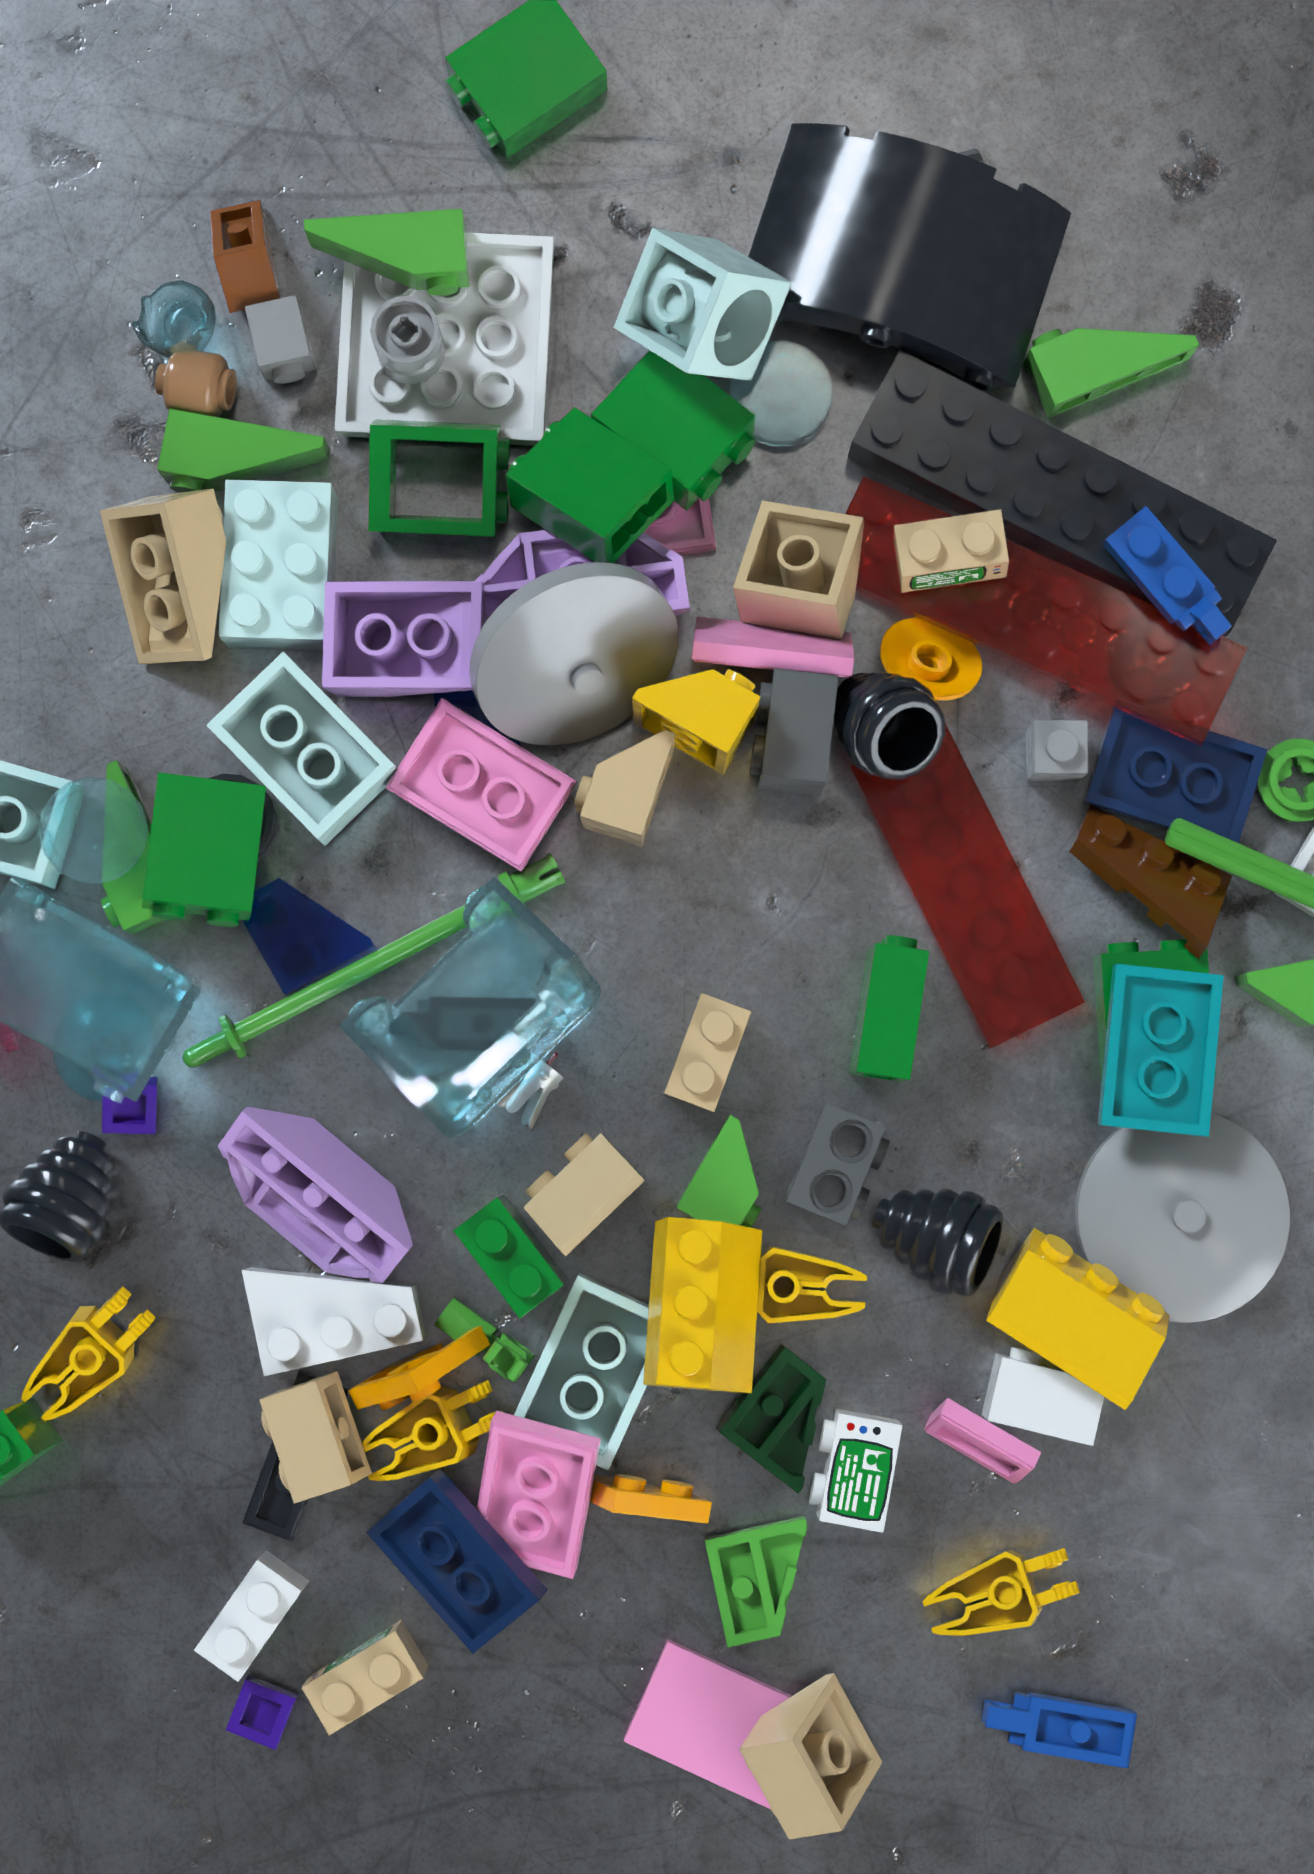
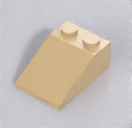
[100,488,226,664]

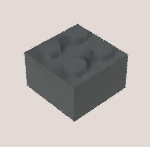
[749,668,839,796]

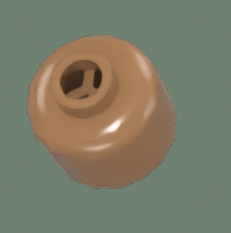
[155,348,237,418]

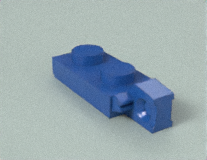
[1102,506,1232,645]
[981,1692,1137,1768]

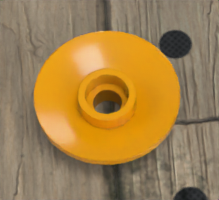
[880,617,982,700]

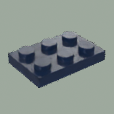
[1083,701,1267,843]
[366,1468,548,1654]

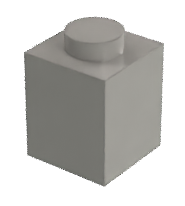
[245,295,316,384]
[1026,720,1088,782]

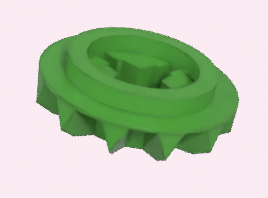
[1256,738,1314,822]

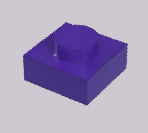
[102,1076,157,1134]
[226,1675,298,1750]

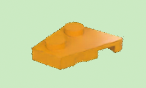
[348,1326,490,1410]
[590,1474,712,1524]

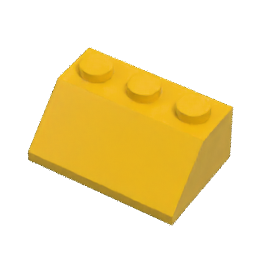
[632,669,760,775]
[643,1217,762,1393]
[986,1227,1170,1410]

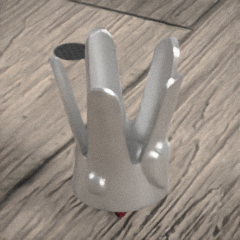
[487,1052,563,1130]

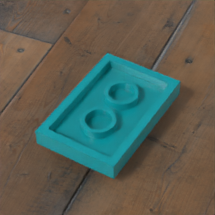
[1098,964,1224,1137]

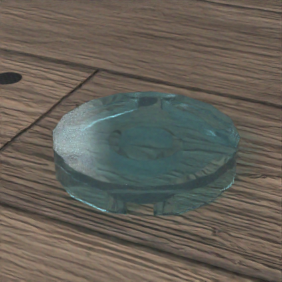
[730,341,833,446]
[38,777,148,884]

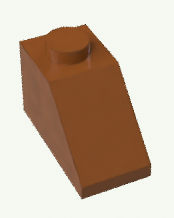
[210,200,280,313]

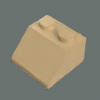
[733,501,864,640]
[574,730,675,847]
[523,1133,645,1256]
[739,1673,882,1839]

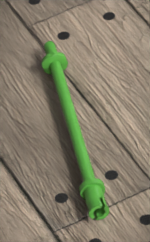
[182,853,566,1068]

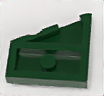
[716,1343,826,1494]

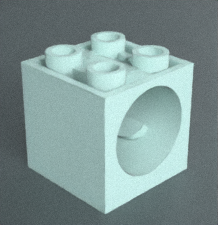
[613,228,792,381]

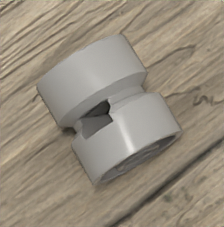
[370,296,445,384]

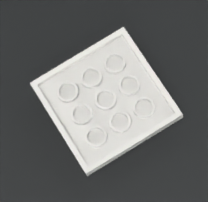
[335,233,554,446]

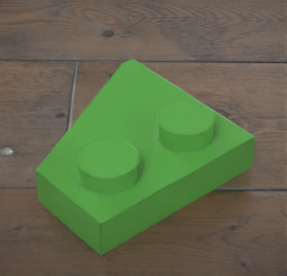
[704,1516,807,1647]

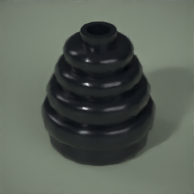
[834,672,945,780]
[0,1131,113,1262]
[872,1189,1003,1296]

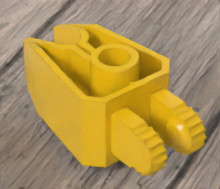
[757,1246,867,1324]
[21,1286,156,1421]
[362,1380,503,1481]
[922,1548,1080,1636]

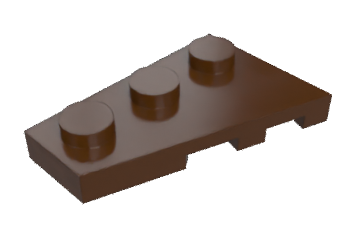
[1069,805,1232,959]

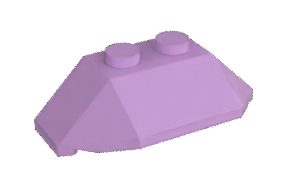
[475,530,690,626]
[218,1107,413,1283]

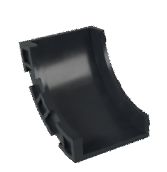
[748,123,1071,392]

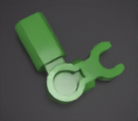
[434,1297,535,1383]

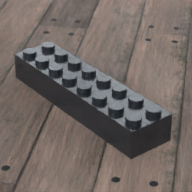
[848,349,1277,644]

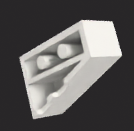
[242,1267,428,1376]

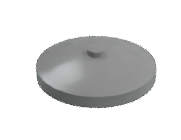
[469,562,679,745]
[1075,1114,1290,1323]

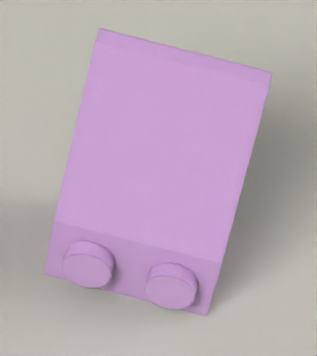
[322,581,484,697]

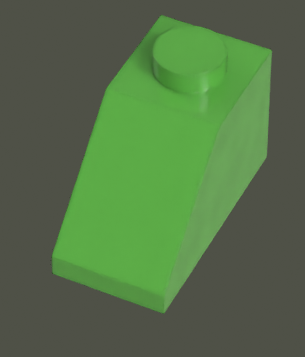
[1235,959,1314,1027]
[676,1115,762,1228]

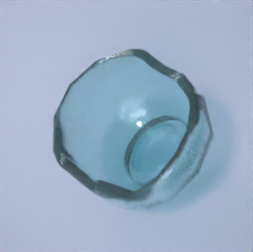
[132,280,216,360]

